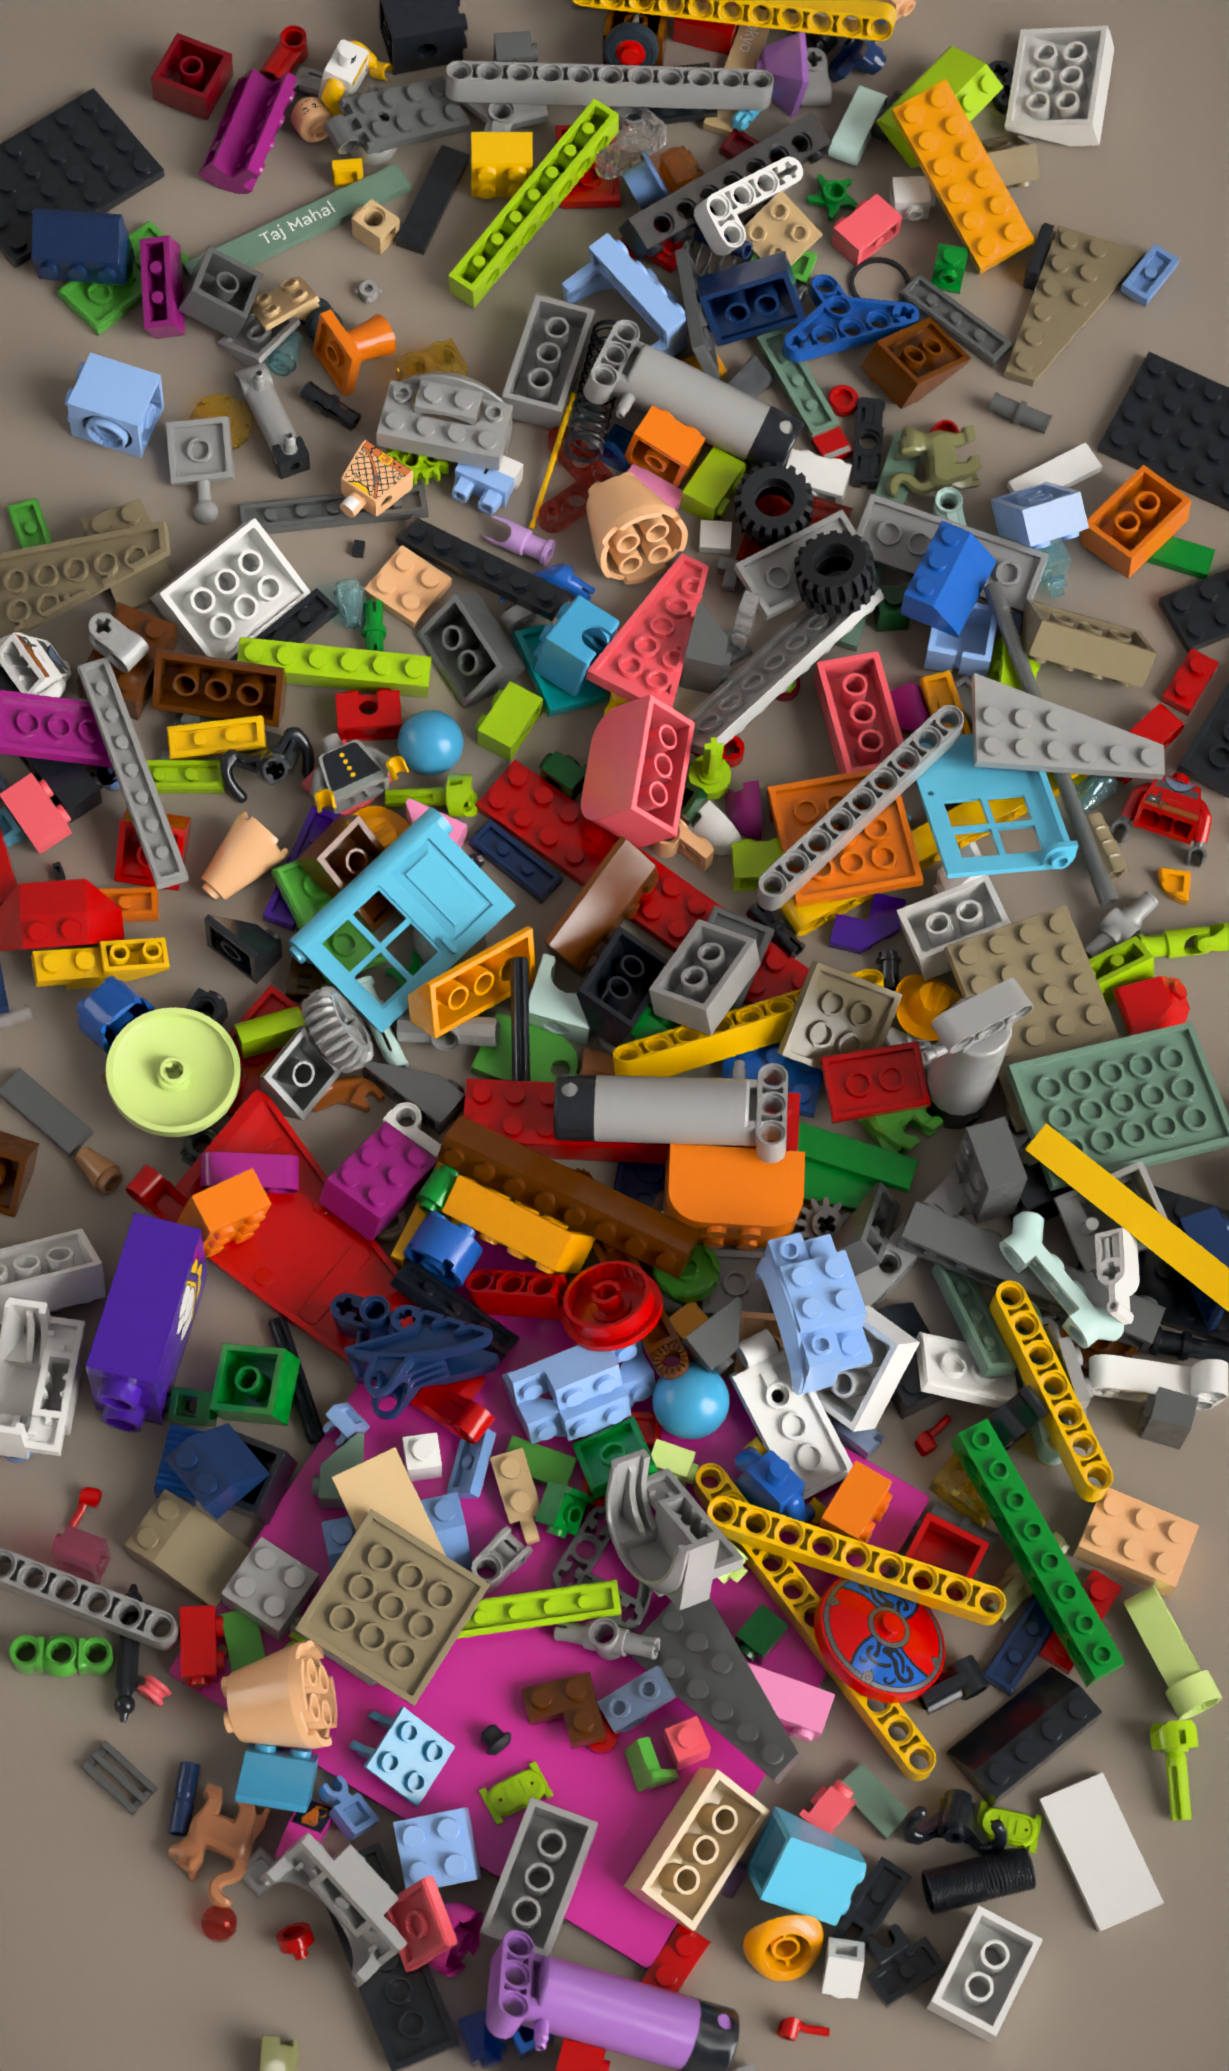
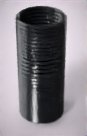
[921,1845,1036,1915]

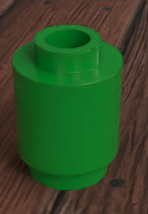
[416,1165,460,1215]

